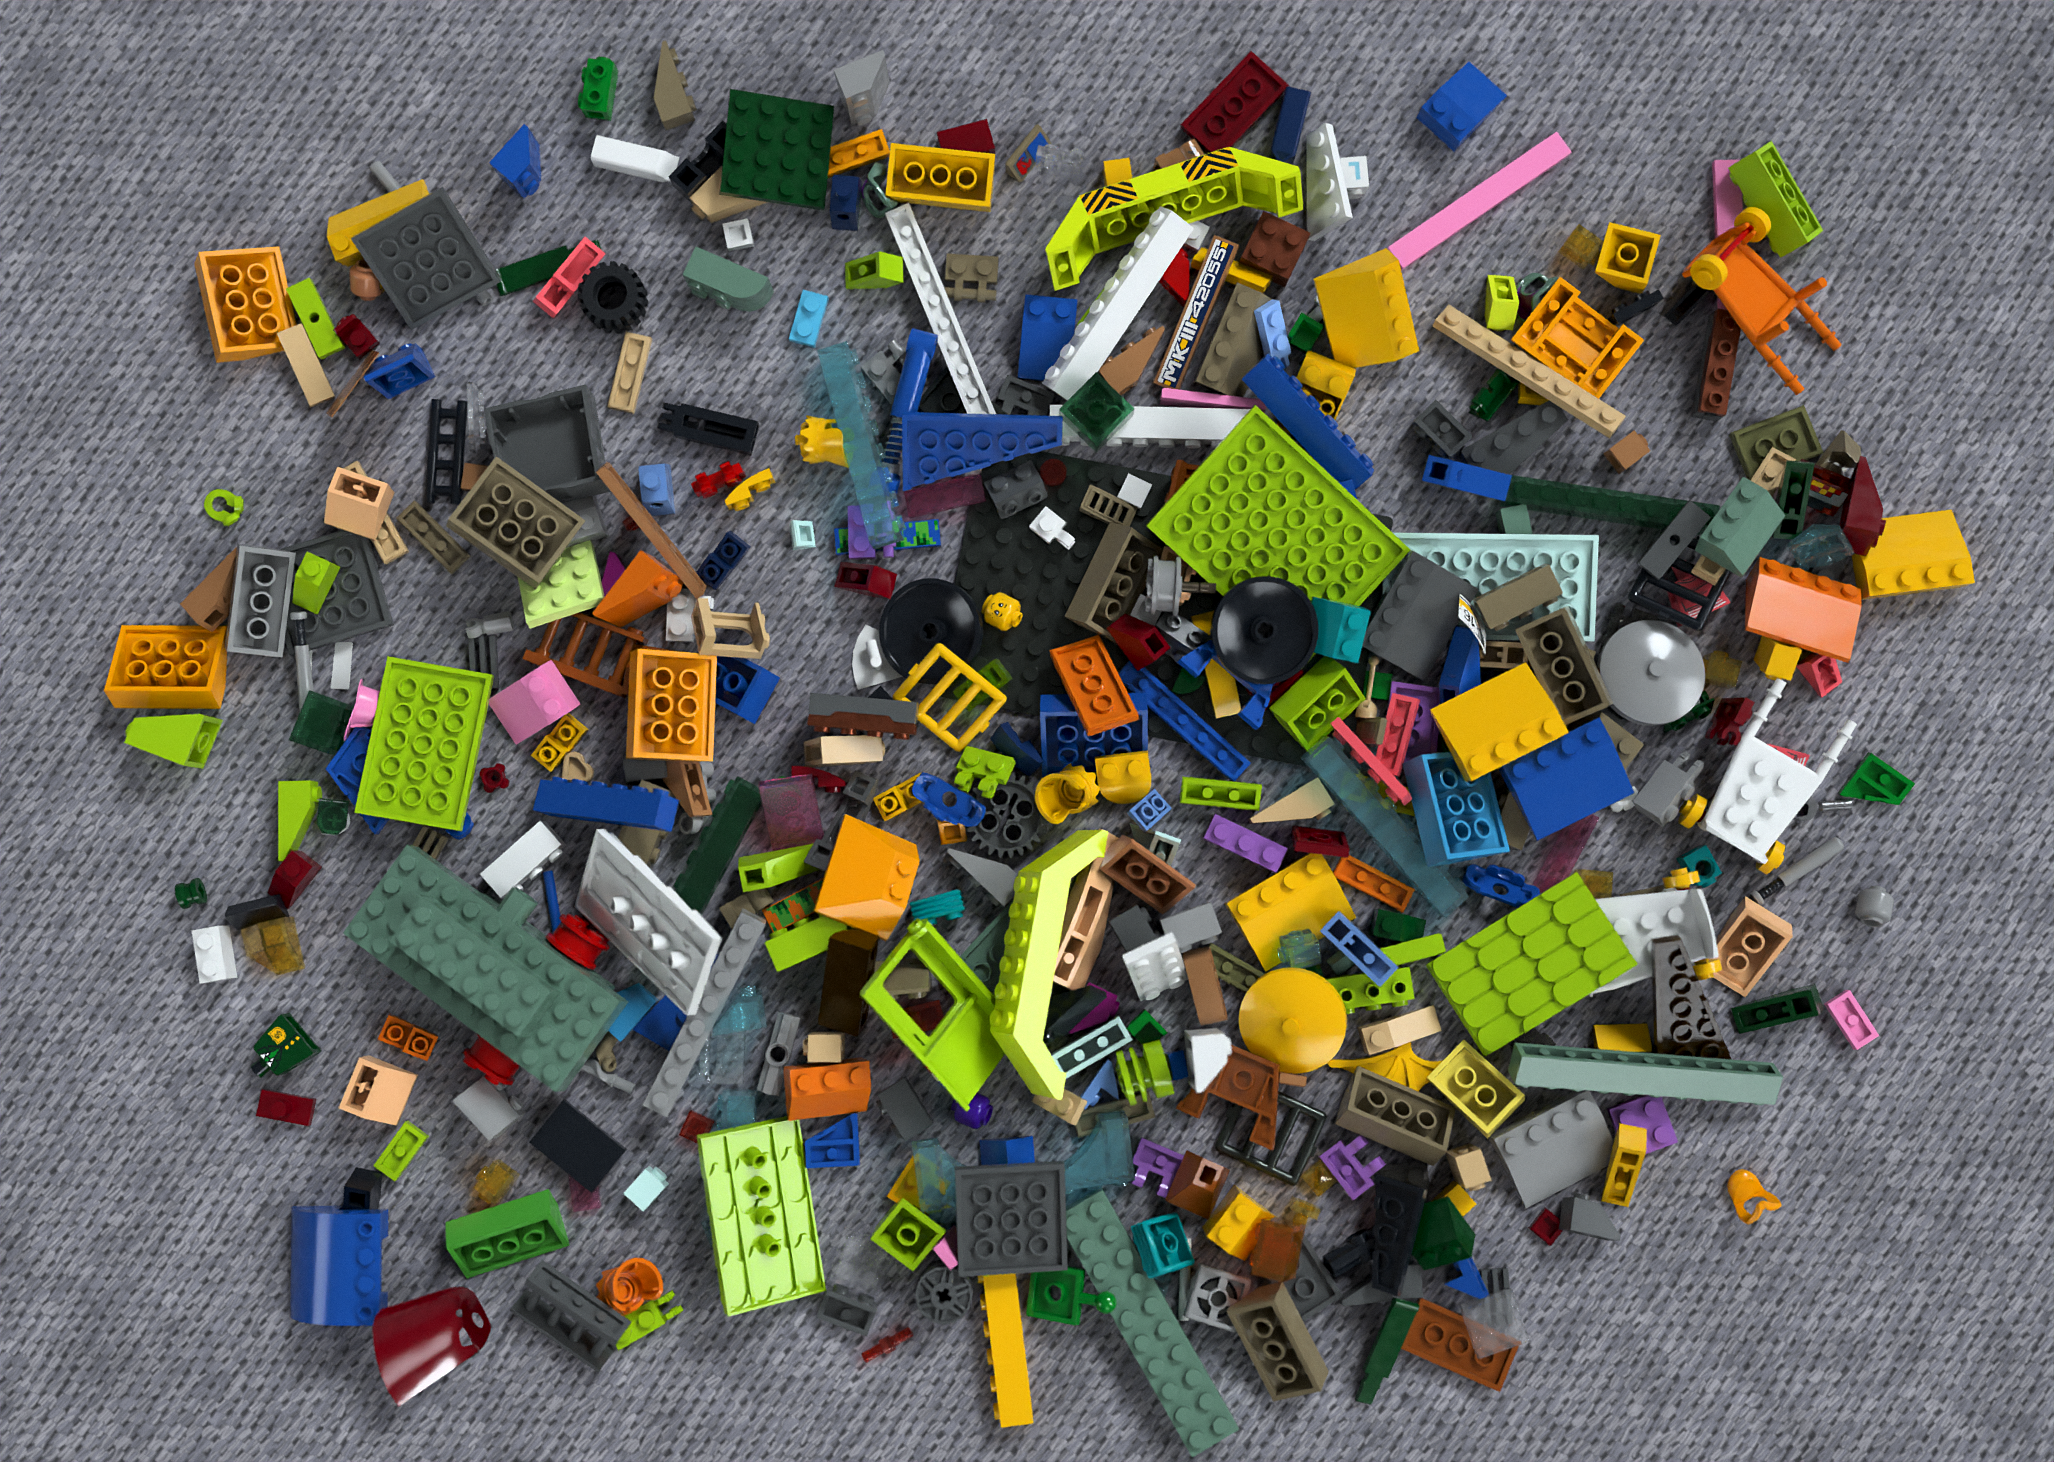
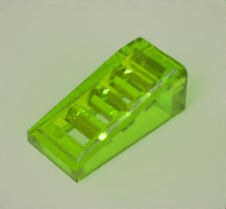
[953,658,1013,712]

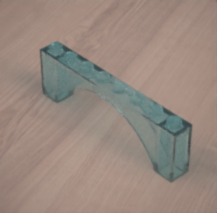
[911,1110,1135,1214]

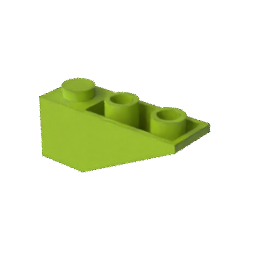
[738,844,819,892]

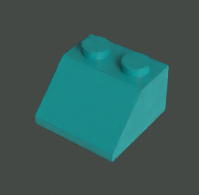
[1311,596,1371,663]

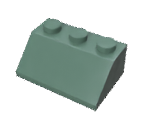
[1695,477,1785,578]

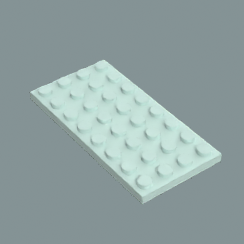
[1382,532,1599,641]

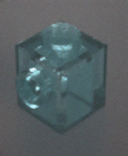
[1277,928,1322,969]

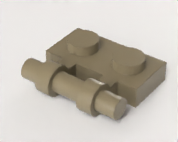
[944,253,999,303]

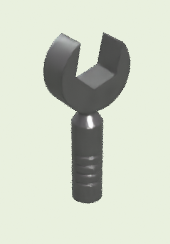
[1794,797,1853,821]

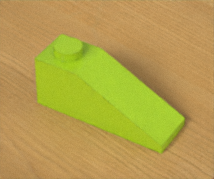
[278,780,322,861]

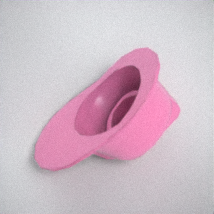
[344,679,380,741]

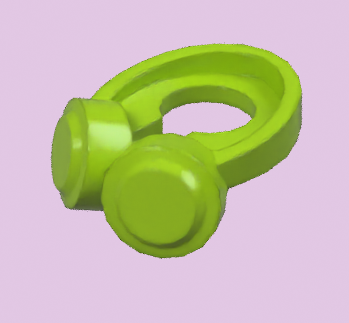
[204,489,244,527]

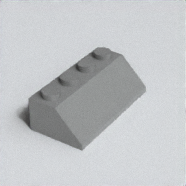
[224,543,296,658]

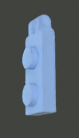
[1254,299,1291,369]

